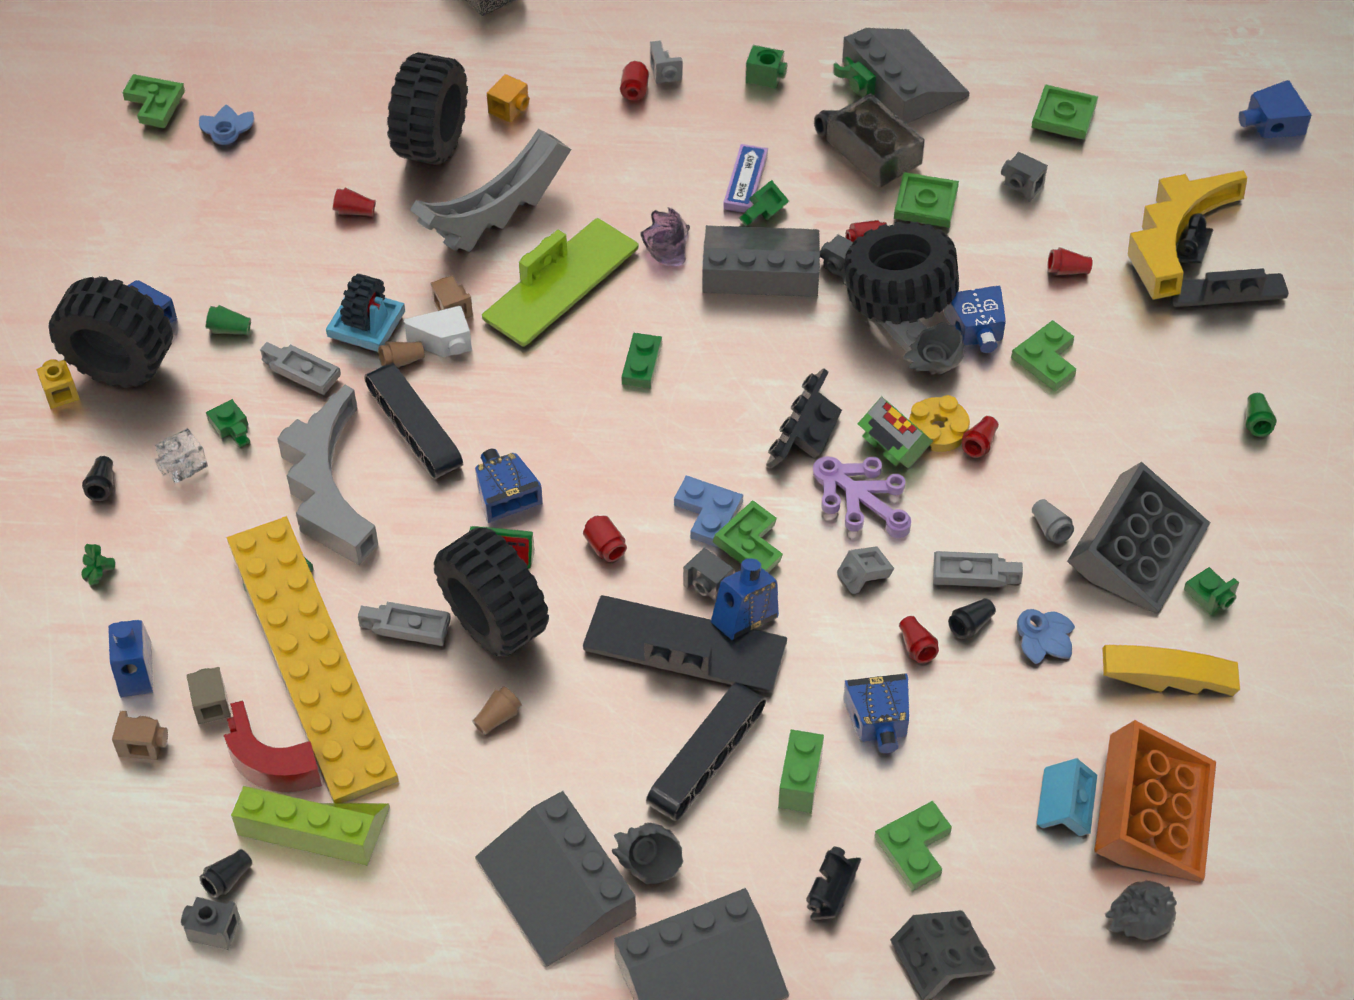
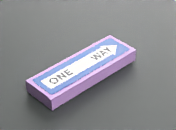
[723,144,768,213]

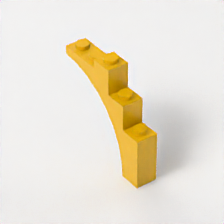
[1127,170,1248,300]

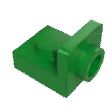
[1184,567,1239,615]

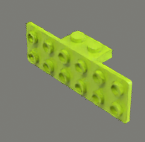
[482,218,639,347]

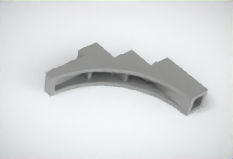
[410,129,572,252]
[277,385,378,565]

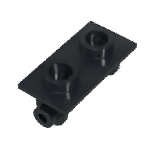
[1176,213,1213,264]
[806,846,862,920]

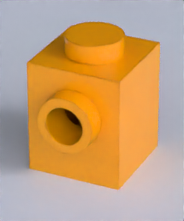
[486,74,530,123]

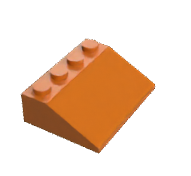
[1094,720,1216,882]

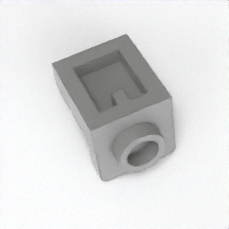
[650,40,683,84]
[837,546,895,594]

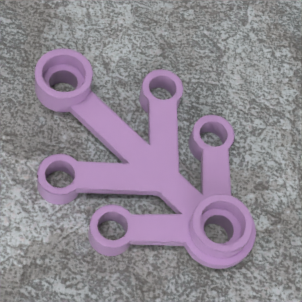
[813,456,911,538]

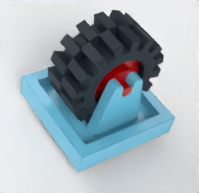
[326,273,405,352]

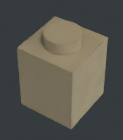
[186,667,231,725]

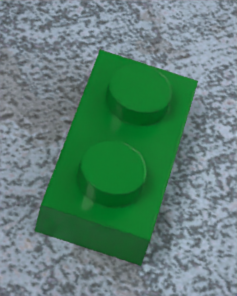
[621,332,662,389]

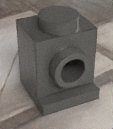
[1001,151,1048,202]
[820,234,853,285]
[683,547,733,602]
[181,897,241,950]

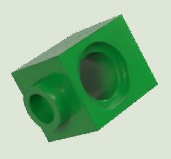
[745,45,788,89]

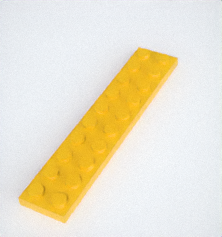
[226,516,399,803]

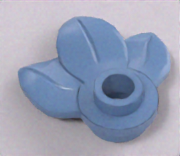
[199,105,254,145]
[1017,609,1075,664]

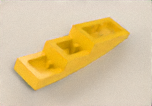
[1102,645,1240,696]

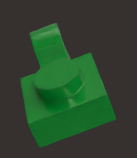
[833,57,876,100]
[739,180,790,226]
[206,399,250,448]

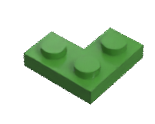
[122,74,185,128]
[1011,320,1077,391]
[713,500,783,573]
[874,801,952,891]

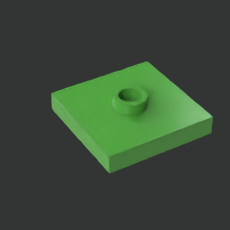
[1031,84,1098,140]
[894,172,959,228]

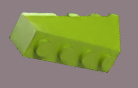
[231,786,390,866]

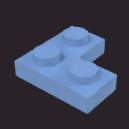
[674,475,743,548]

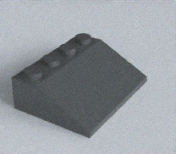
[842,28,970,125]
[702,225,820,297]
[1067,462,1211,614]
[475,791,636,967]
[614,888,789,1000]

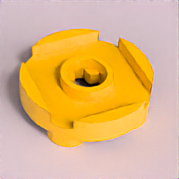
[909,395,970,452]

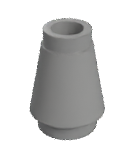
[1032,499,1074,544]

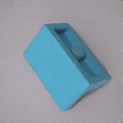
[1037,758,1098,836]

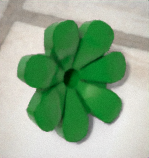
[81,544,115,585]

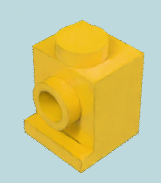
[36,359,80,409]

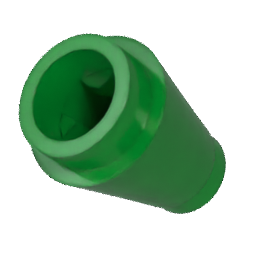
[205,305,251,335]
[1246,393,1277,437]

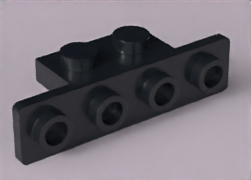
[1171,268,1289,307]
[766,368,842,469]

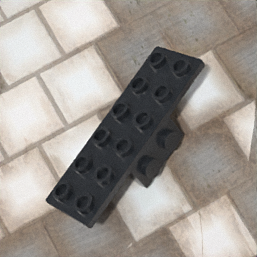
[583,595,787,693]

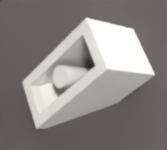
[403,306,472,357]

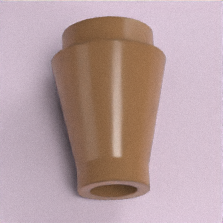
[378,341,425,368]
[472,686,522,735]

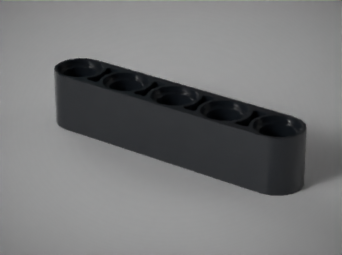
[364,362,463,479]
[646,682,766,821]

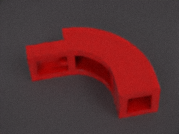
[224,700,322,793]

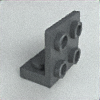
[890,910,996,1000]

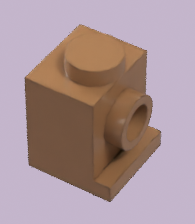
[431,275,473,319]
[112,711,168,760]

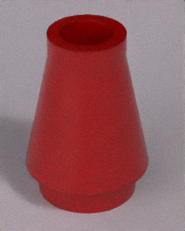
[333,187,376,217]
[1047,247,1093,276]
[962,416,999,458]
[899,616,939,663]

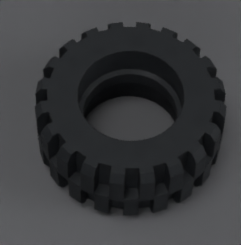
[387,52,468,165]
[844,222,959,324]
[48,276,173,388]
[433,528,549,656]

